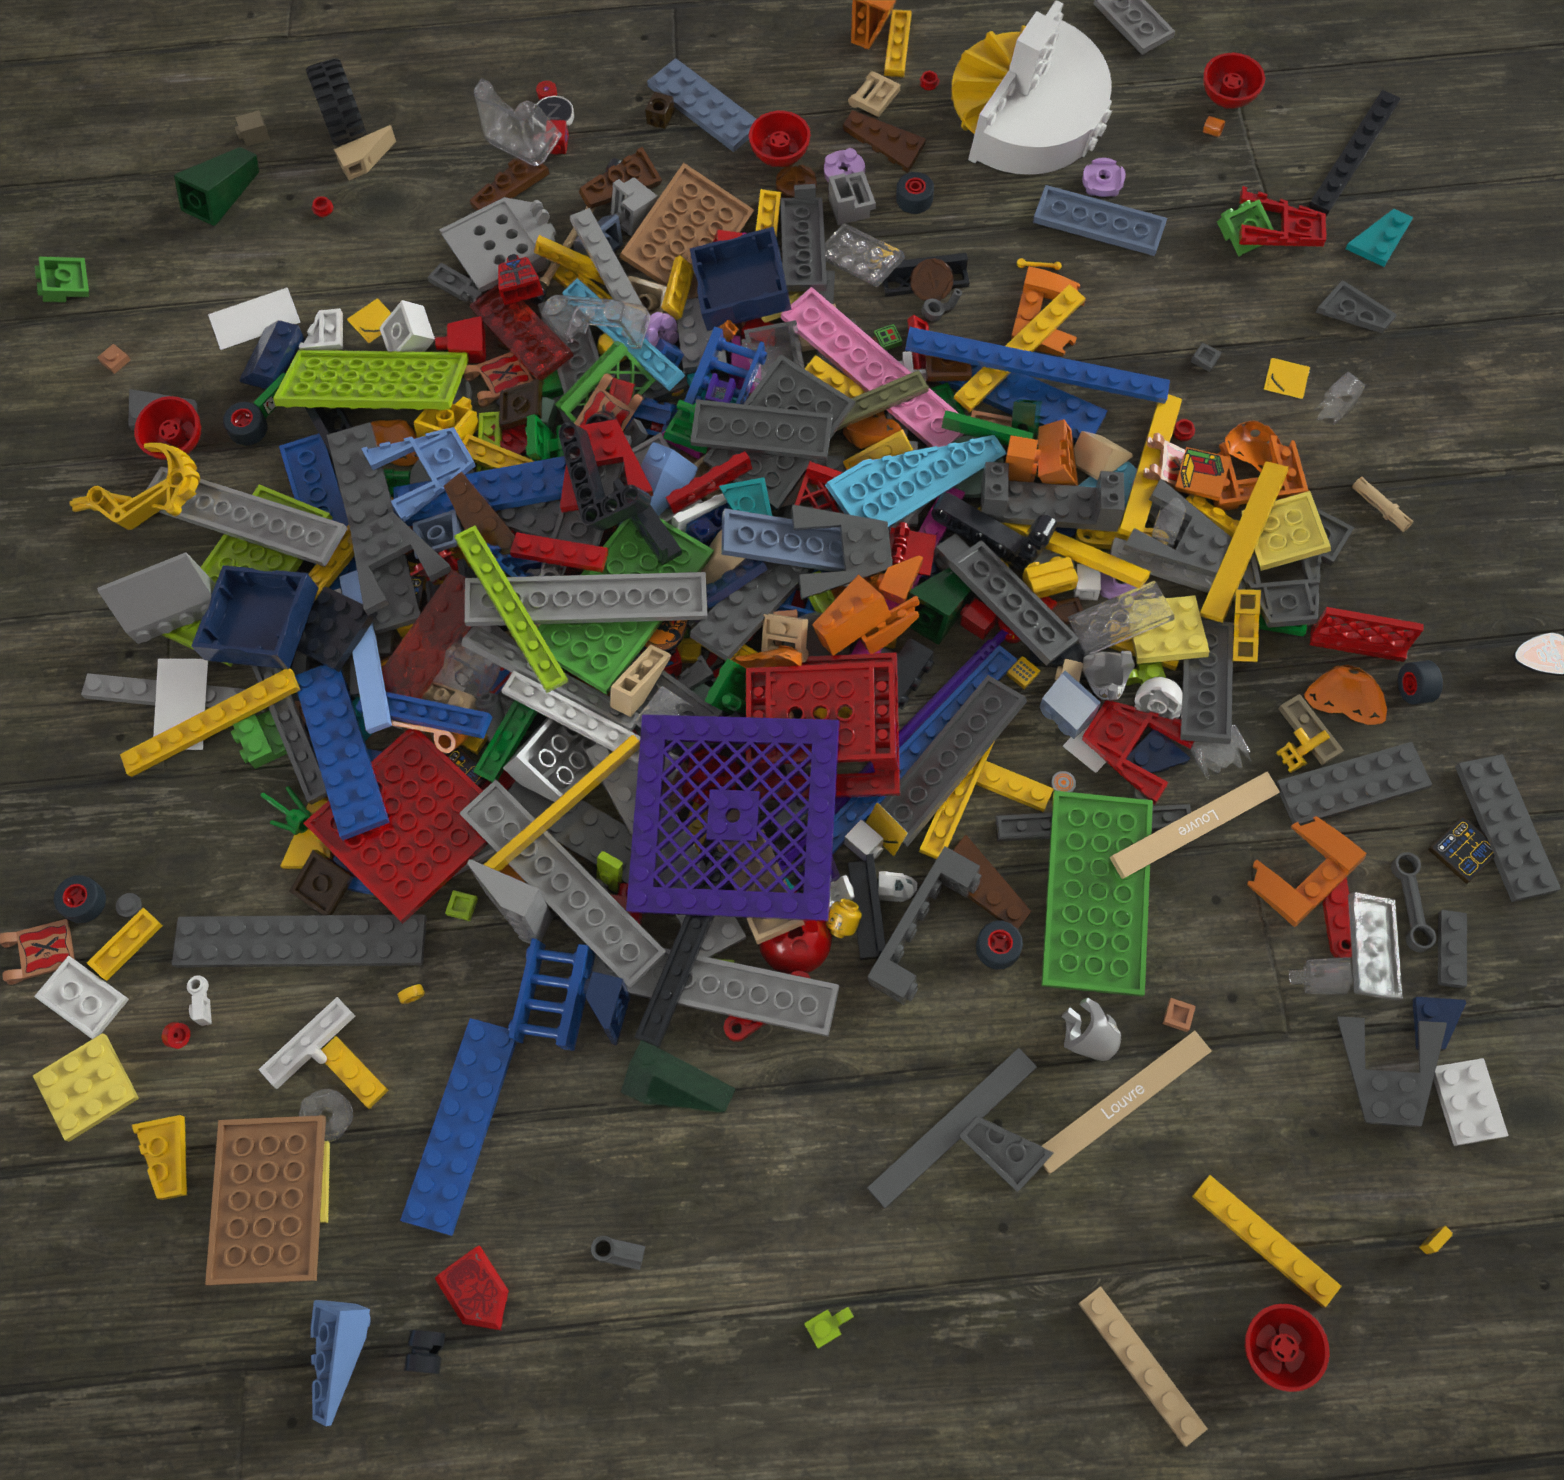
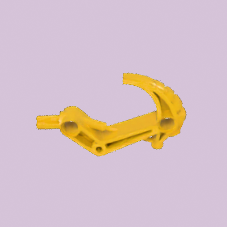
[70,443,200,530]

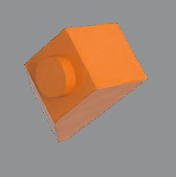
[876,556,923,604]

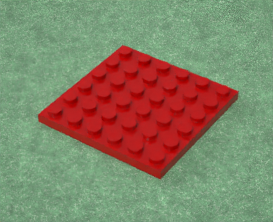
[304,729,488,924]

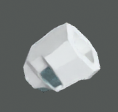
[878,871,917,902]

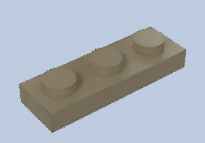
[1278,694,1344,766]

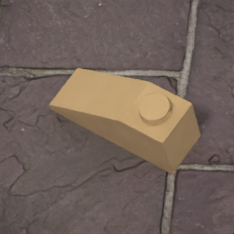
[610,645,671,717]

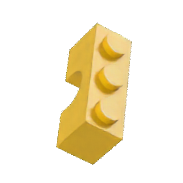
[1233,589,1261,662]

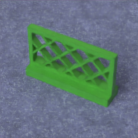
[555,341,655,423]

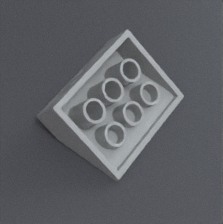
[97,552,215,644]
[503,717,598,802]
[467,859,553,944]

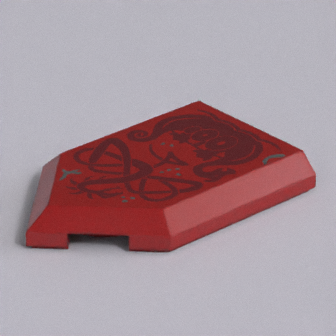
[435,1245,509,1330]

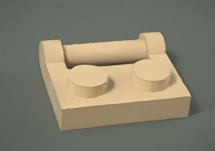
[848,71,900,117]
[761,614,809,663]

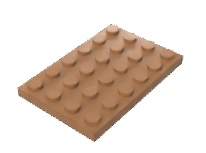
[619,163,754,299]
[205,1115,326,1286]

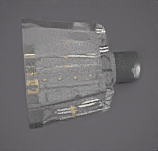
[1289,957,1352,994]

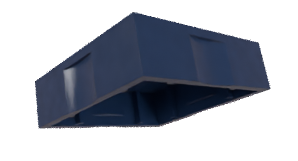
[690,227,792,331]
[191,565,318,669]

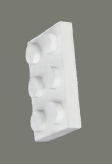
[1433,1058,1508,1146]

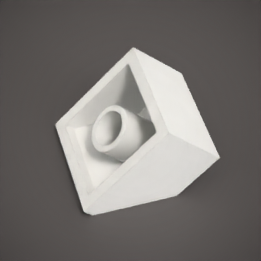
[380,300,435,352]

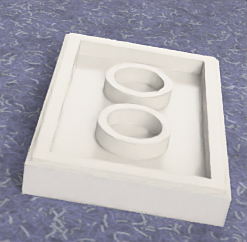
[34,956,129,1039]

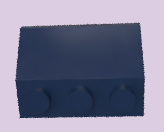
[239,320,305,389]
[583,972,631,1045]

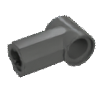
[591,1236,645,1270]

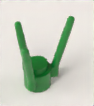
[261,786,313,835]

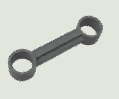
[1391,852,1436,952]

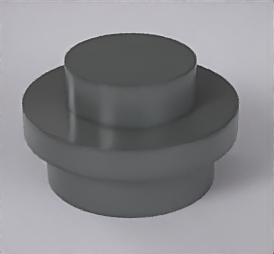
[116,893,142,918]

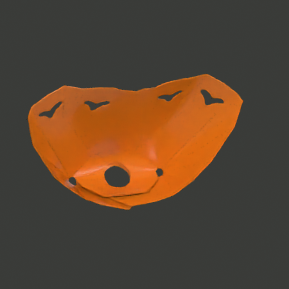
[843,411,902,449]
[371,419,419,466]
[1225,421,1281,473]
[731,645,802,668]
[1304,665,1387,725]

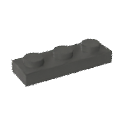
[1438,910,1467,989]

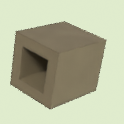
[235,110,270,146]

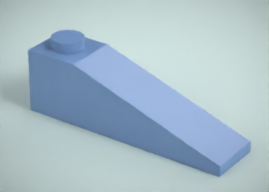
[619,442,698,526]
[311,1300,370,1426]

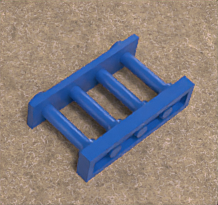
[684,326,767,405]
[508,938,596,1051]

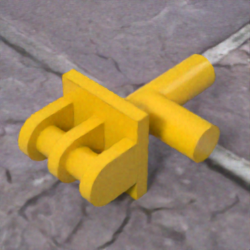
[1276,727,1330,773]

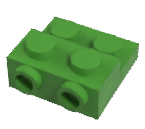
[1217,200,1274,257]
[35,257,89,302]
[231,710,287,769]

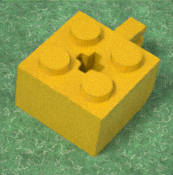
[414,397,479,441]

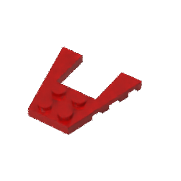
[1239,186,1326,247]
[560,419,654,513]
[1082,700,1196,805]

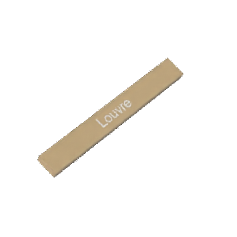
[1109,771,1280,879]
[1042,1031,1211,1175]

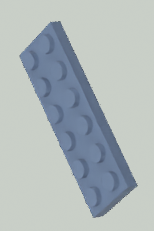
[647,58,756,152]
[1033,185,1167,256]
[721,508,845,572]

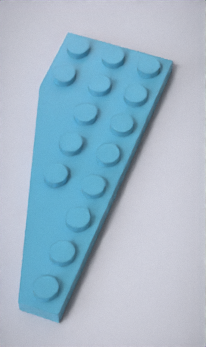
[825,435,1007,528]

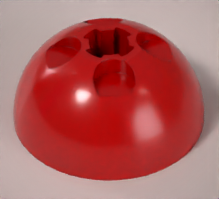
[1203,53,1265,109]
[749,111,811,167]
[134,396,201,460]
[758,920,832,974]
[1245,1304,1329,1392]

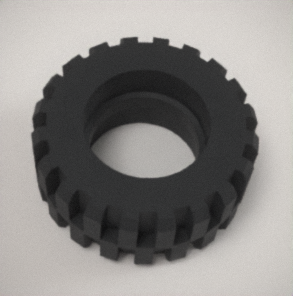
[306,58,367,146]

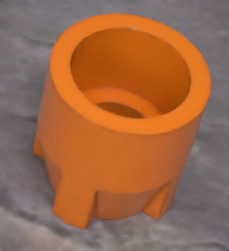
[1203,116,1225,137]
[718,320,738,342]

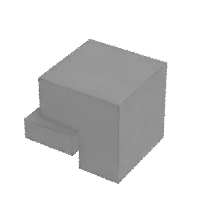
[829,171,876,225]
[611,177,658,237]

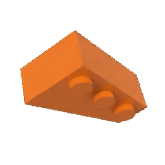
[851,0,897,50]
[1037,419,1078,486]
[1005,436,1041,483]
[812,574,891,656]

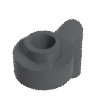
[921,289,962,321]

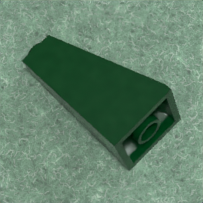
[174,147,259,226]
[906,567,975,645]

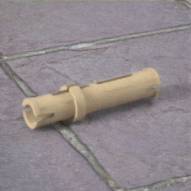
[1352,477,1414,532]

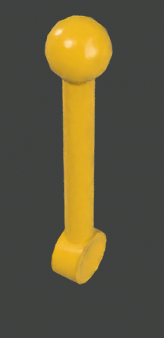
[1017,258,1062,270]

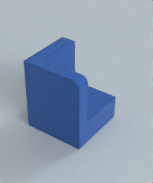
[655,338,684,367]

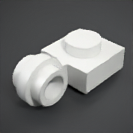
[187,976,212,1026]

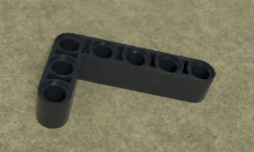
[559,421,651,531]
[931,493,1057,570]

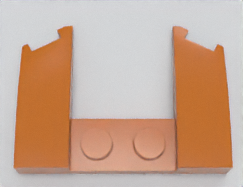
[1011,266,1085,357]
[1213,435,1309,511]
[831,573,919,654]
[1247,816,1367,927]

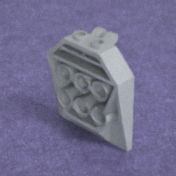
[440,197,556,292]

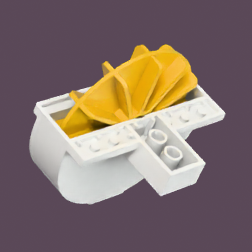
[951,0,1112,174]

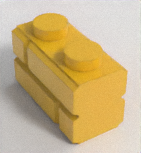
[1022,556,1078,598]

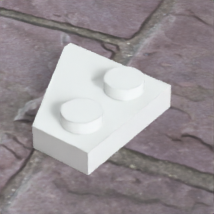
[299,309,343,350]

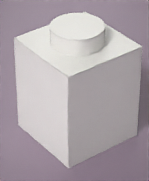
[1074,564,1101,600]
[844,819,883,861]

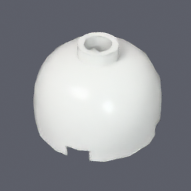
[1134,677,1183,720]

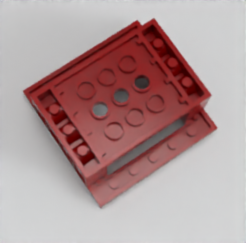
[746,652,900,800]

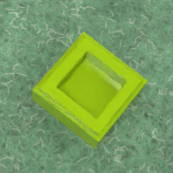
[445,890,478,921]

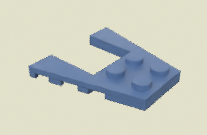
[361,427,475,522]

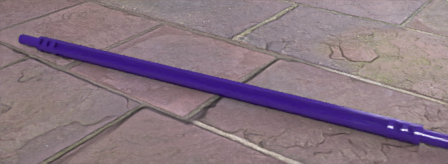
[778,629,1008,872]

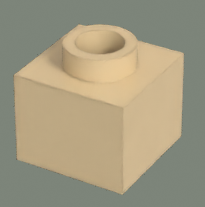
[1054,659,1083,682]

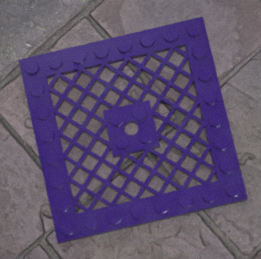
[626,715,840,921]

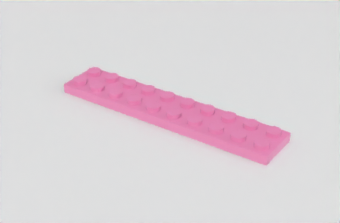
[781,287,963,447]

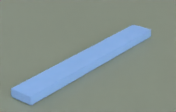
[339,570,392,734]

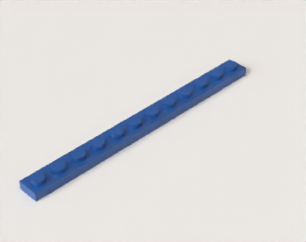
[905,327,1170,404]
[832,645,1017,855]

